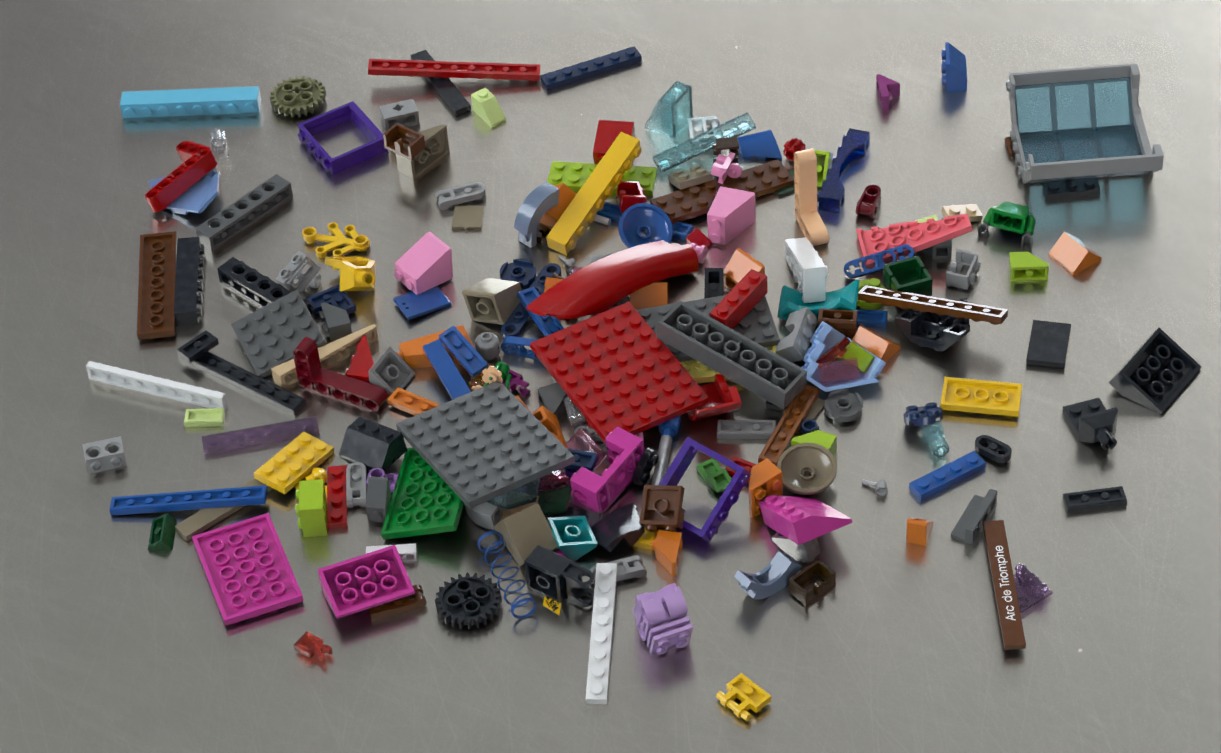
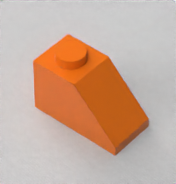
[652,530,683,576]

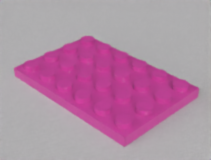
[192,513,304,626]

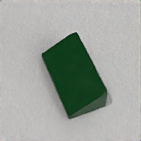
[148,513,177,551]

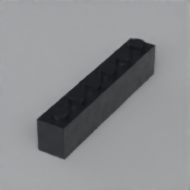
[174,237,205,327]

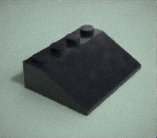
[1108,328,1202,414]

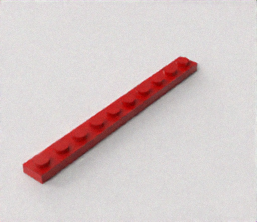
[368,59,541,81]

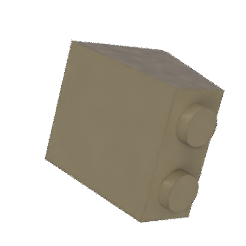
[462,278,522,325]
[494,503,558,567]

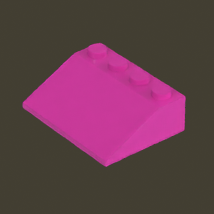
[759,495,853,545]
[317,545,415,619]

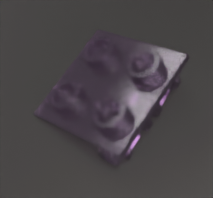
[1014,564,1053,613]

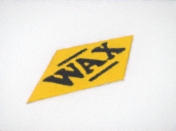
[543,596,561,616]

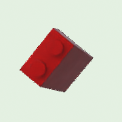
[593,120,636,164]

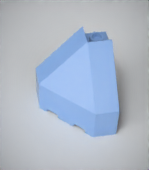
[801,321,886,392]

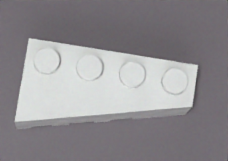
[785,237,828,303]

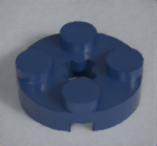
[500,259,537,291]
[903,402,943,426]

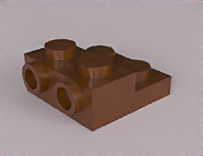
[639,485,685,532]

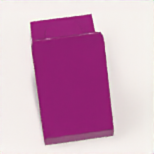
[876,74,900,110]

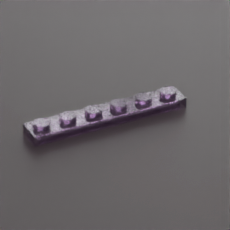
[202,416,320,455]

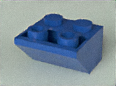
[941,42,967,92]

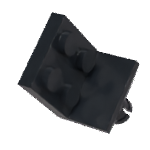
[1062,398,1118,450]

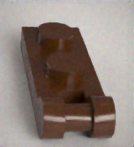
[368,585,427,620]

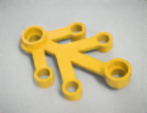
[302,222,370,258]

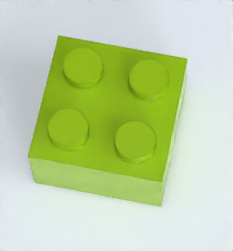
[295,479,328,537]

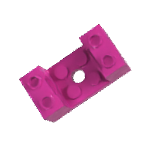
[570,427,644,515]

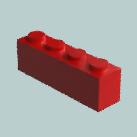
[709,269,768,329]

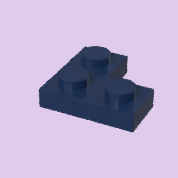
[306,284,356,314]

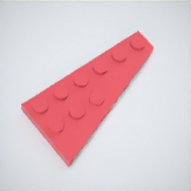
[856,214,973,269]

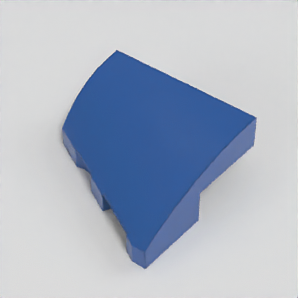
[737,129,782,161]

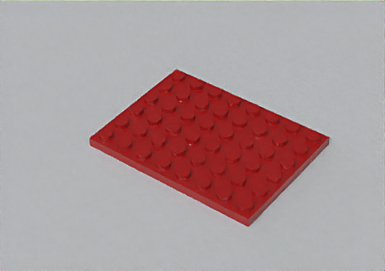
[530,302,709,444]

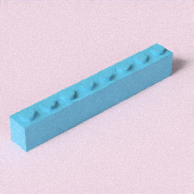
[120,86,261,118]

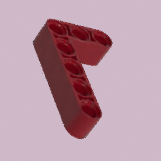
[293,337,388,412]

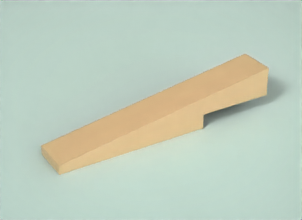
[271,324,378,389]

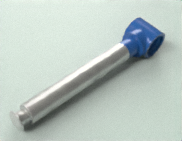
[651,415,681,485]

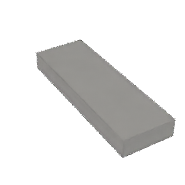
[717,420,776,439]

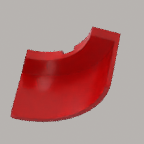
[686,374,742,421]

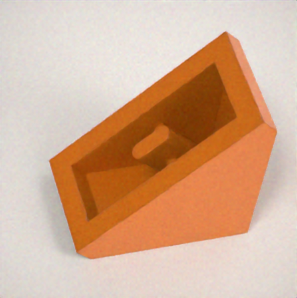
[906,517,934,546]

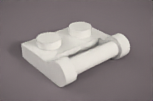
[687,116,722,146]

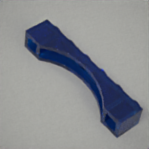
[817,128,870,214]

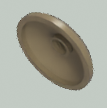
[777,443,837,495]

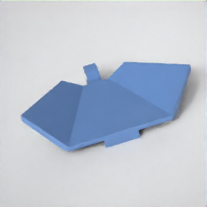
[148,167,219,215]

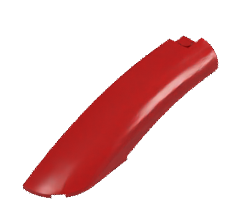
[526,240,699,319]

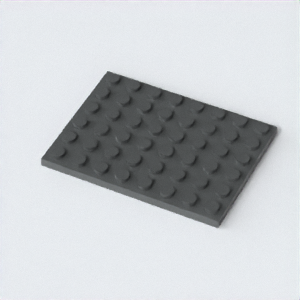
[396,382,575,509]

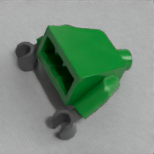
[977,202,1036,249]

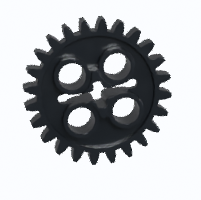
[435,573,502,629]

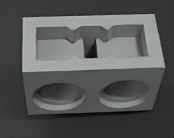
[82,436,127,474]

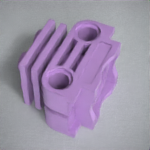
[633,583,694,655]

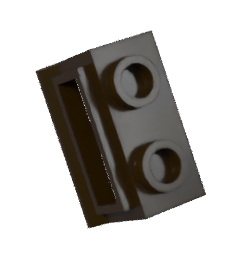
[712,135,739,164]
[788,559,836,607]

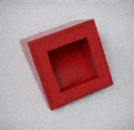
[686,228,712,249]

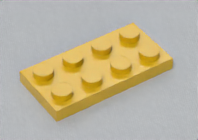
[940,377,1022,417]
[254,432,334,495]

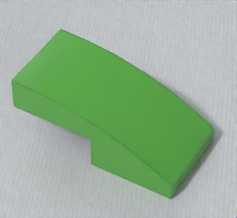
[696,458,731,493]

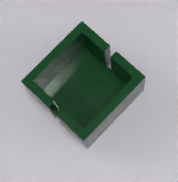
[883,256,933,296]

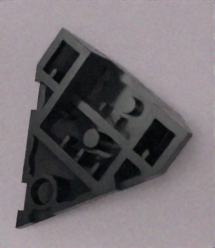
[894,298,970,351]

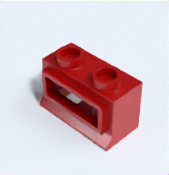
[616,181,647,213]

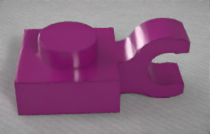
[502,370,531,397]

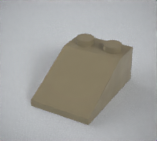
[396,124,450,180]

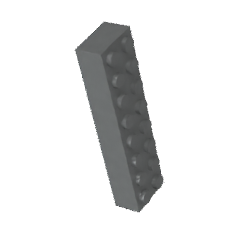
[657,300,807,410]

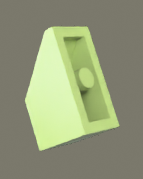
[471,88,506,128]

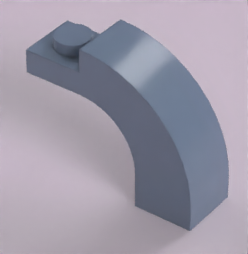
[514,182,559,248]
[734,551,802,599]

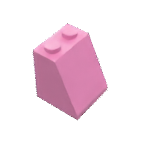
[707,186,756,245]
[394,232,453,295]

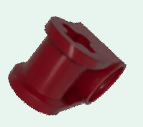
[856,184,881,219]

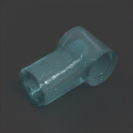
[920,420,949,458]

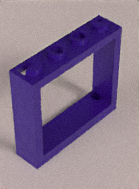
[297,101,388,175]
[659,437,751,543]

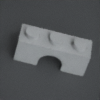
[775,307,818,363]

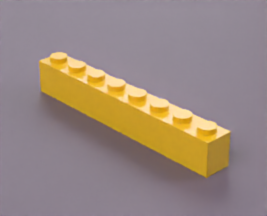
[546,132,642,256]

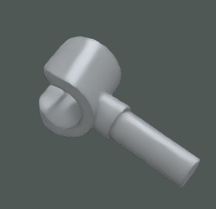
[558,254,577,272]
[861,479,888,496]

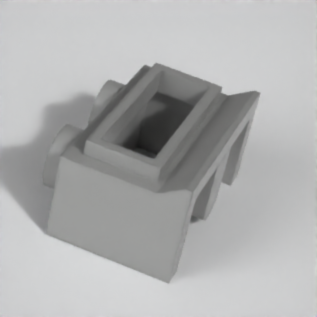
[946,249,981,289]
[276,251,321,294]

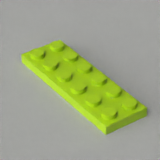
[547,161,658,196]

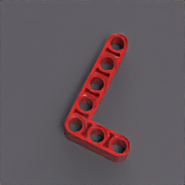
[145,141,218,212]

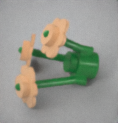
[471,362,512,390]

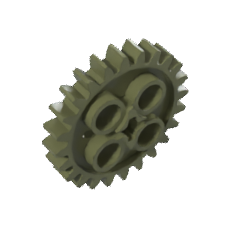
[270,75,326,117]

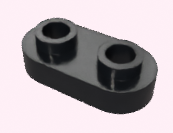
[975,435,1012,463]
[632,447,659,486]

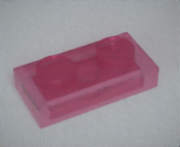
[819,358,860,383]

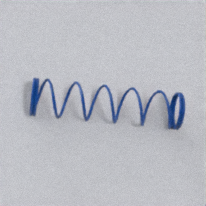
[477,531,537,619]

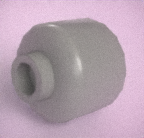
[475,332,500,360]

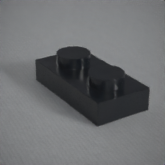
[177,330,219,363]

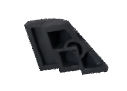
[591,503,645,552]

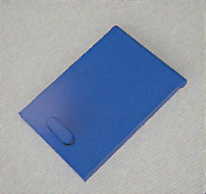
[393,286,452,320]

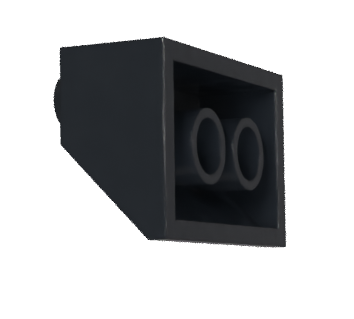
[339,416,407,471]

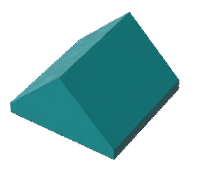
[547,516,598,562]

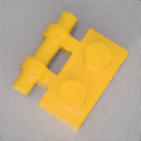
[716,673,771,721]

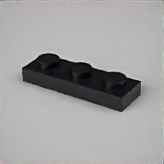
[1043,177,1100,200]

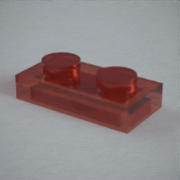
[816,336,850,369]

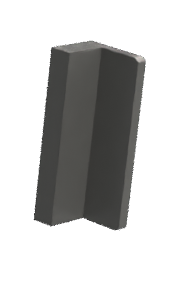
[951,489,997,545]

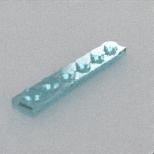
[653,112,756,173]

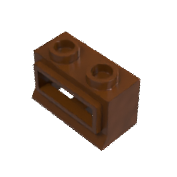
[383,123,425,161]

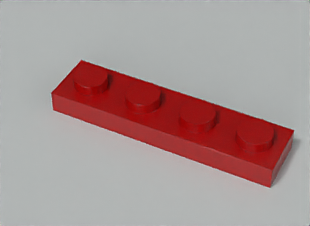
[327,465,348,530]

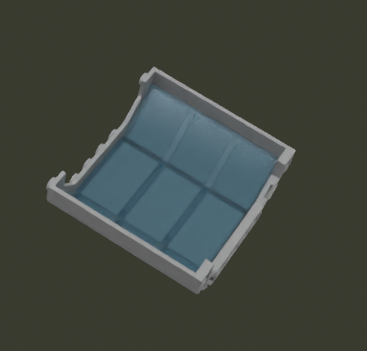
[1006,63,1164,184]

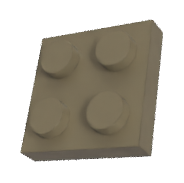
[668,165,714,189]

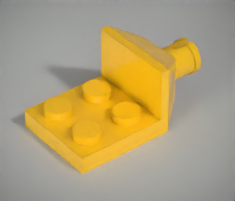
[325,256,375,291]

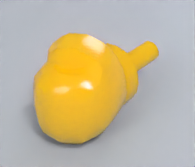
[295,468,328,489]

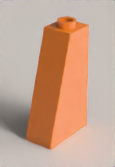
[397,325,474,369]

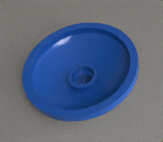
[618,203,673,248]

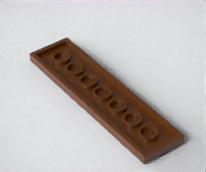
[650,160,794,224]
[137,231,177,340]

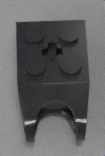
[524,545,594,607]

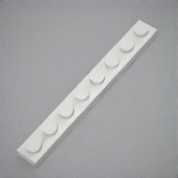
[86,361,228,410]
[586,563,617,704]

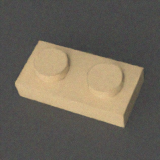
[941,204,983,222]

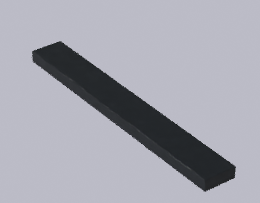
[178,352,307,416]

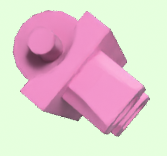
[710,152,742,184]

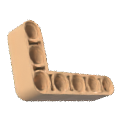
[794,148,829,246]

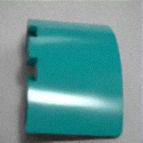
[777,279,859,326]

